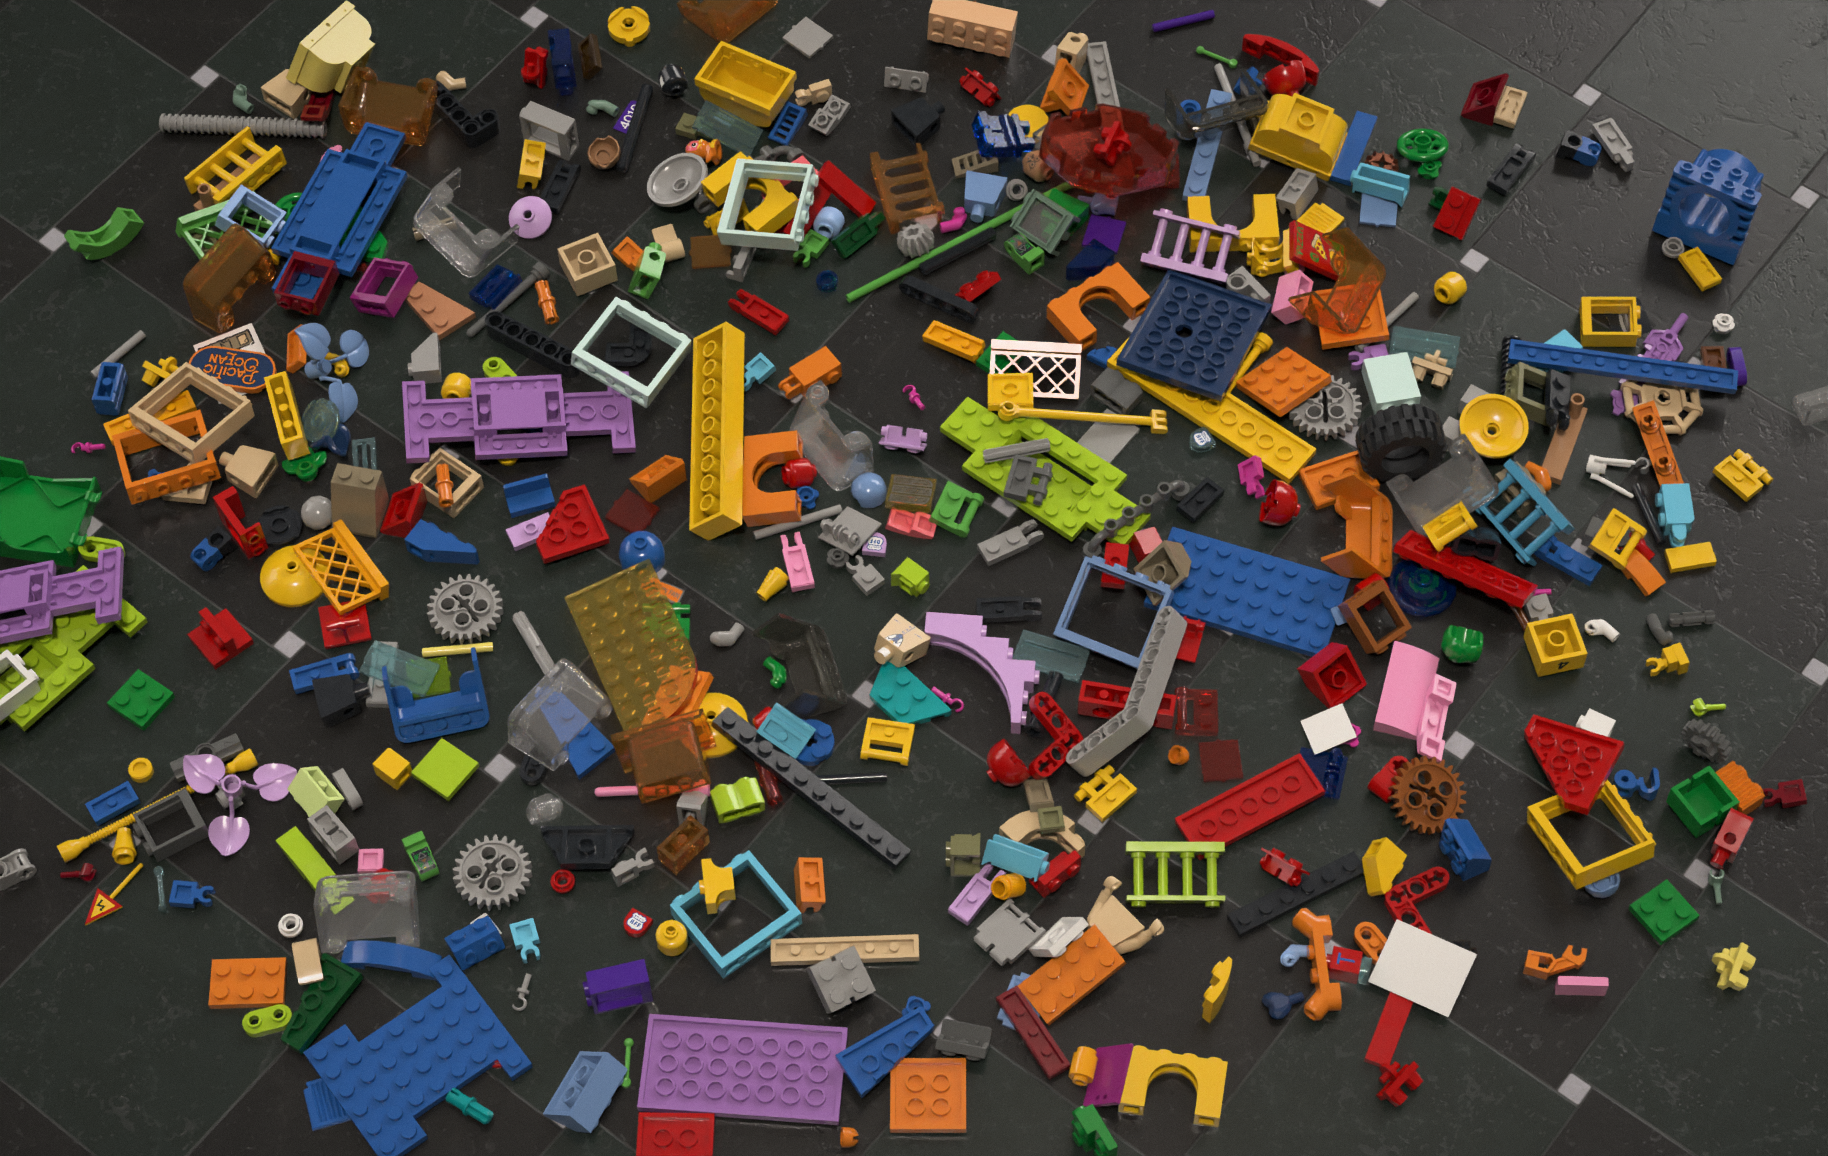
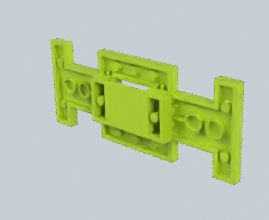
[0,565,148,731]

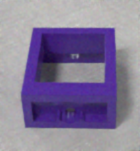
[583,959,653,1014]

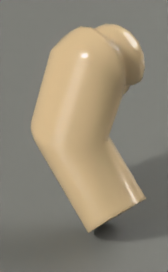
[436,71,466,91]

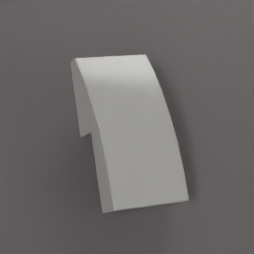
[808,95,851,136]

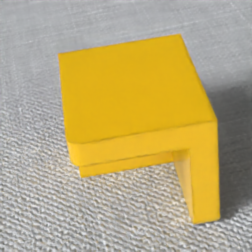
[373,748,412,790]

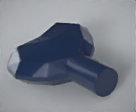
[1262,992,1304,1019]

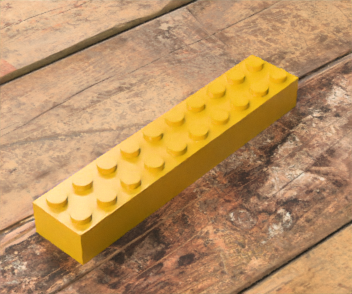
[689,322,745,541]

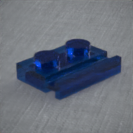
[468,264,522,310]

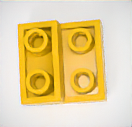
[1202,956,1232,1023]

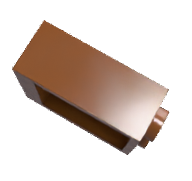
[1338,580,1412,655]

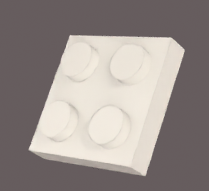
[1029,917,1089,957]

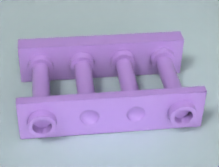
[1140,208,1241,285]

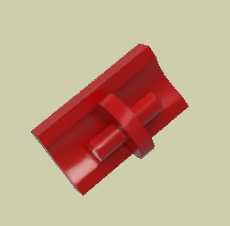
[521,47,549,89]
[1093,121,1132,166]
[1376,1061,1423,1107]

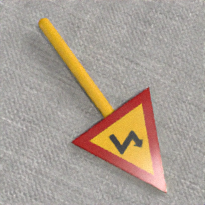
[85,863,143,925]

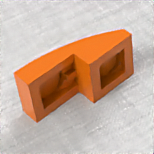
[611,236,648,278]
[1621,548,1666,597]

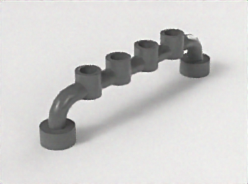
[693,145,806,213]
[1083,480,1190,558]

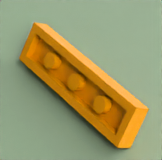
[103,390,197,445]

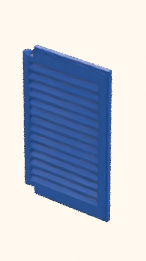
[303,1078,351,1131]

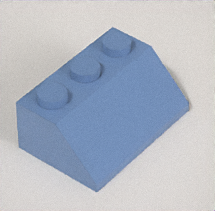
[543,1051,628,1133]

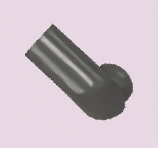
[1646,613,1674,646]

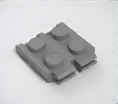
[974,898,1046,966]

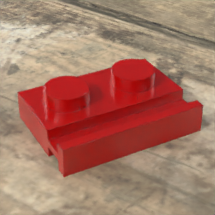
[1433,186,1482,240]

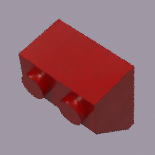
[1297,642,1367,709]

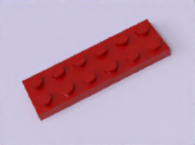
[1393,530,1538,608]
[1175,753,1325,860]

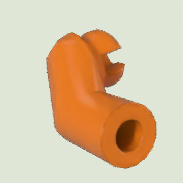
[1525,461,1552,492]

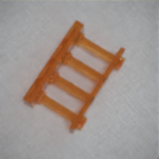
[870,143,945,234]

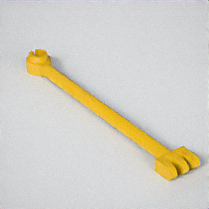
[998,400,1168,434]

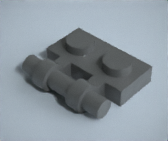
[1004,454,1053,506]

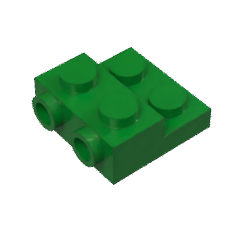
[1071,1104,1118,1156]

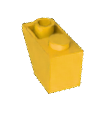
[1362,837,1407,897]

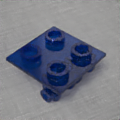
[1300,747,1348,800]

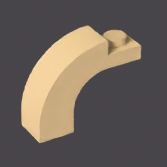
[999,810,1085,858]

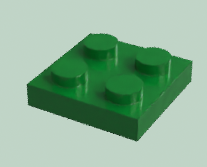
[107,669,175,731]
[1628,879,1700,945]

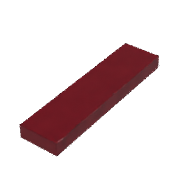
[996,985,1071,1080]

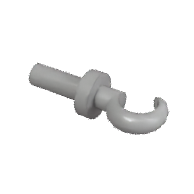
[512,973,532,1011]

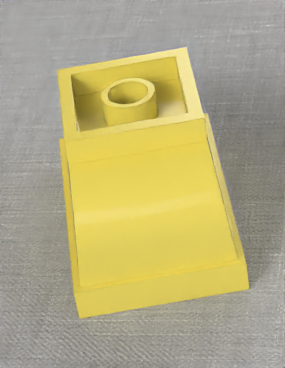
[286,0,375,93]

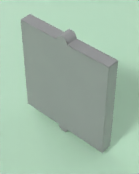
[782,17,833,59]

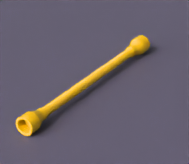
[57,748,258,863]

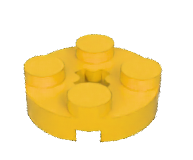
[608,6,650,47]

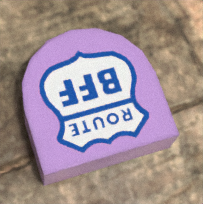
[862,532,887,557]

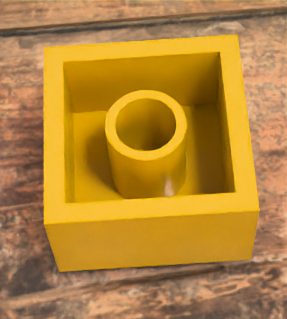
[1524,614,1588,677]

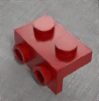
[1029,850,1081,898]

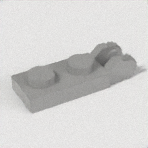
[977,519,1044,566]

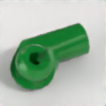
[763,656,787,689]

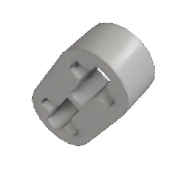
[332,768,364,810]

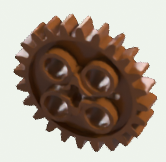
[1388,756,1466,835]

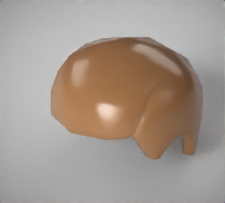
[587,135,621,170]

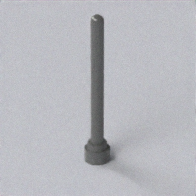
[466,262,550,337]

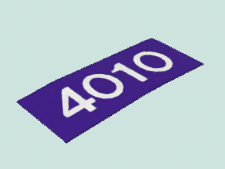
[613,101,637,133]

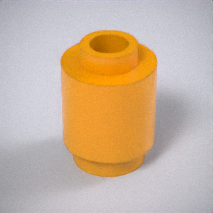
[991,873,1026,900]
[1068,1046,1098,1086]

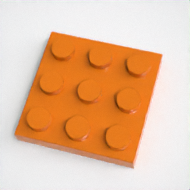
[1312,282,1389,350]
[1236,347,1332,417]
[890,1058,966,1133]

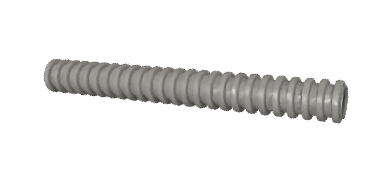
[159,113,327,138]

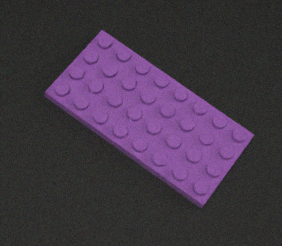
[637,1014,848,1125]

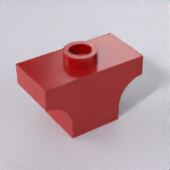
[1101,542,1129,589]

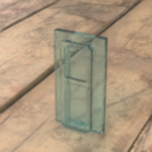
[691,100,763,155]
[1389,326,1460,368]
[1012,629,1090,683]
[359,640,440,697]

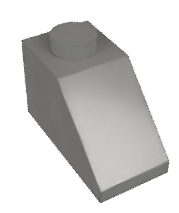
[408,333,442,384]
[676,791,709,831]

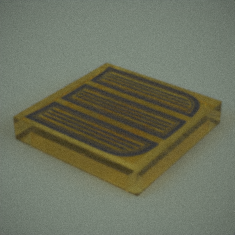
[885,474,937,513]

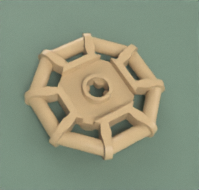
[1620,380,1704,436]

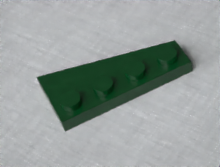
[280,952,363,1055]

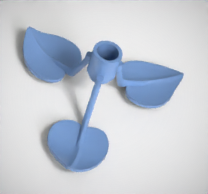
[294,323,369,423]

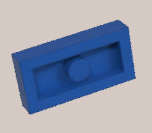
[85,781,141,826]

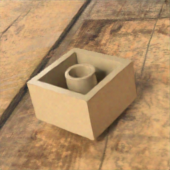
[557,233,618,296]

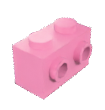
[1271,270,1313,325]

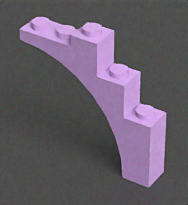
[924,612,1040,734]

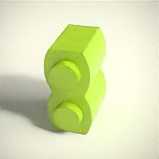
[710,777,765,823]

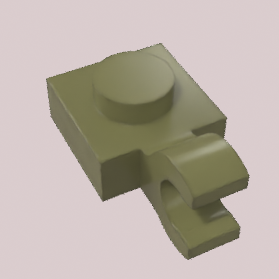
[675,113,715,140]

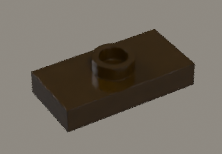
[578,33,603,80]

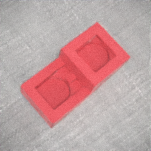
[885,506,937,539]

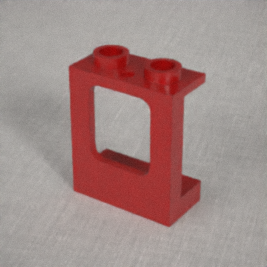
[213,486,268,560]

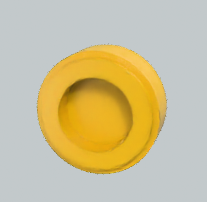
[128,758,154,783]

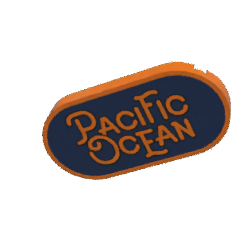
[189,346,277,394]

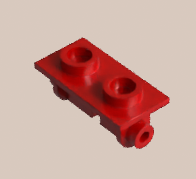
[959,68,1002,107]
[1260,848,1310,886]

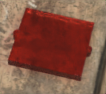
[605,489,660,533]
[1198,739,1243,782]

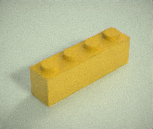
[264,371,310,461]

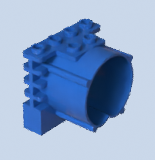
[1652,149,1764,265]

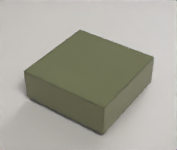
[1037,806,1065,834]

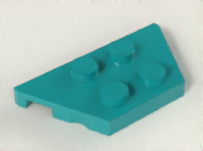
[869,661,952,724]

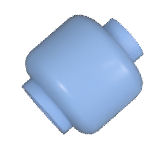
[813,206,845,239]

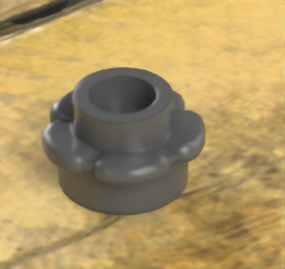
[827,548,849,569]

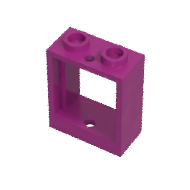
[350,257,418,318]

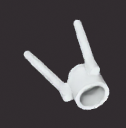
[1586,455,1636,498]

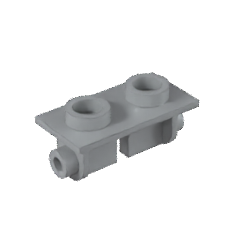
[884,67,929,93]

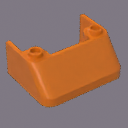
[1321,471,1393,579]

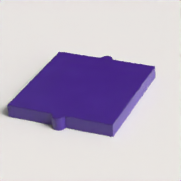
[1082,214,1126,254]

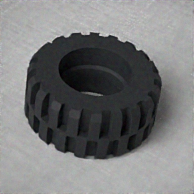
[1355,404,1448,482]

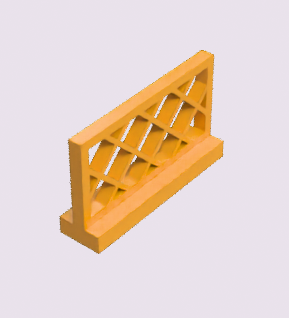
[293,519,389,615]

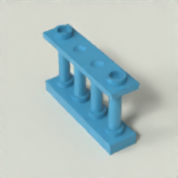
[1469,459,1575,566]

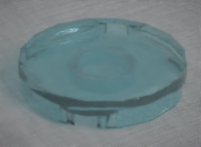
[302,398,340,443]

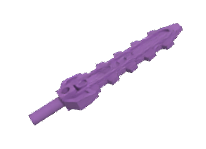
[1610,313,1688,416]

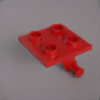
[318,601,372,649]

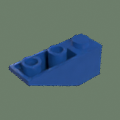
[404,519,480,564]

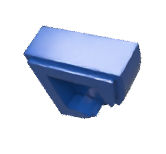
[1087,346,1117,369]

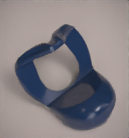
[310,423,351,456]

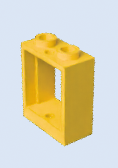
[1579,297,1641,347]

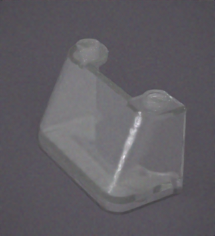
[790,380,874,491]
[1386,433,1499,538]
[508,658,613,771]
[313,871,421,953]

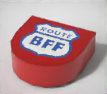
[624,908,653,937]

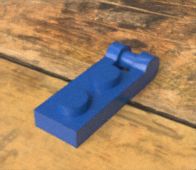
[1534,535,1603,586]
[289,653,360,694]

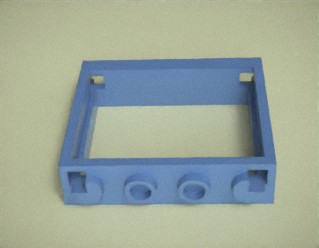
[1053,555,1175,669]

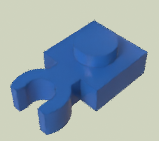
[169,880,215,908]

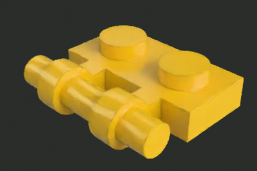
[1712,449,1774,502]
[1074,765,1137,823]

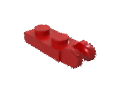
[728,289,789,335]

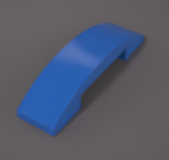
[341,940,442,980]

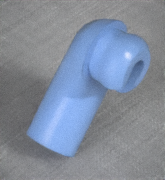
[1280,944,1307,967]

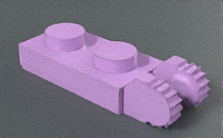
[948,862,1006,926]

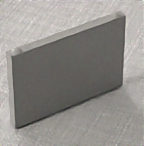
[1077,409,1140,464]

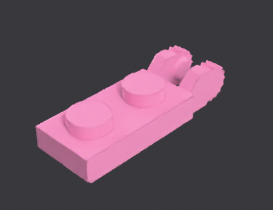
[780,532,815,592]

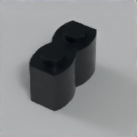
[1450,527,1502,560]

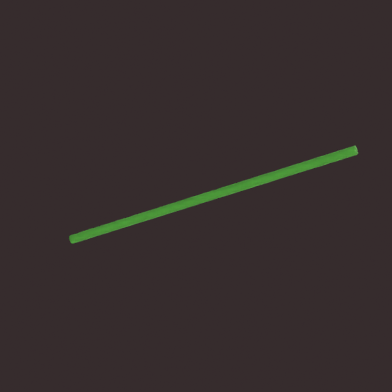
[845,171,1091,303]

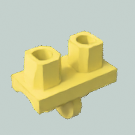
[1712,942,1756,991]

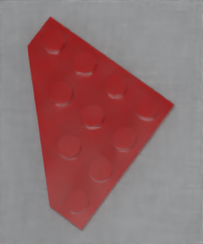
[1524,715,1624,815]

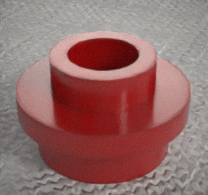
[550,870,575,893]

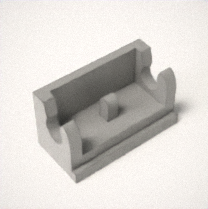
[1276,168,1318,220]

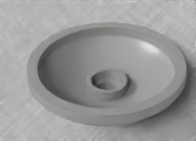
[647,153,708,207]

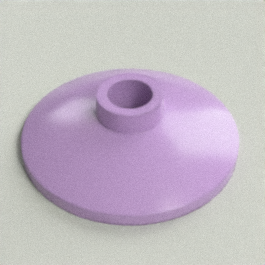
[509,196,552,239]

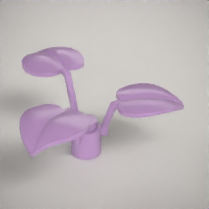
[183,754,297,856]

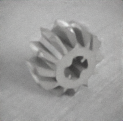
[897,222,934,258]

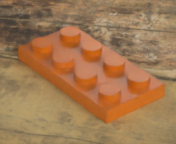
[1018,924,1126,1026]

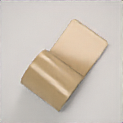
[652,224,685,263]
[292,938,324,985]

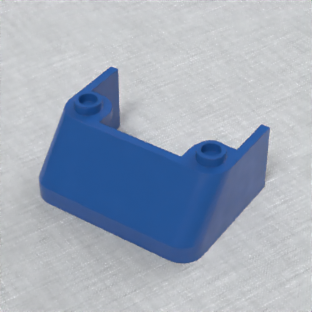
[382,647,489,743]

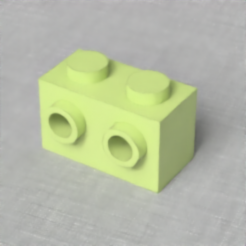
[287,766,344,817]

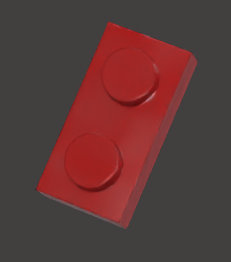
[955,270,1001,302]

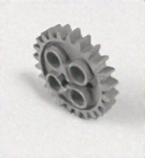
[1289,375,1362,440]
[427,574,504,645]
[453,834,533,911]

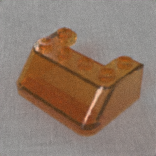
[183,223,276,335]

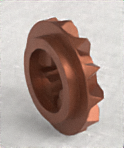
[1364,151,1399,172]

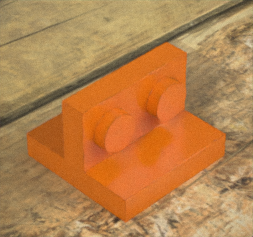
[1040,58,1089,119]

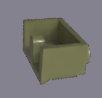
[946,833,980,876]

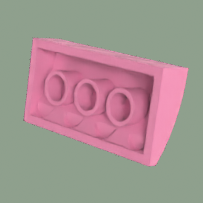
[1373,641,1439,740]

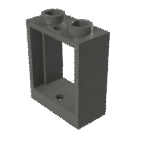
[133,788,209,862]

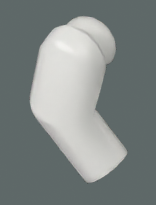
[1584,619,1620,642]

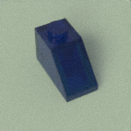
[1066,238,1115,281]

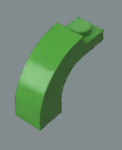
[64,207,144,260]

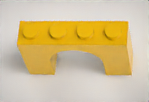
[701,151,799,233]
[1187,194,1279,252]
[1118,1045,1228,1127]

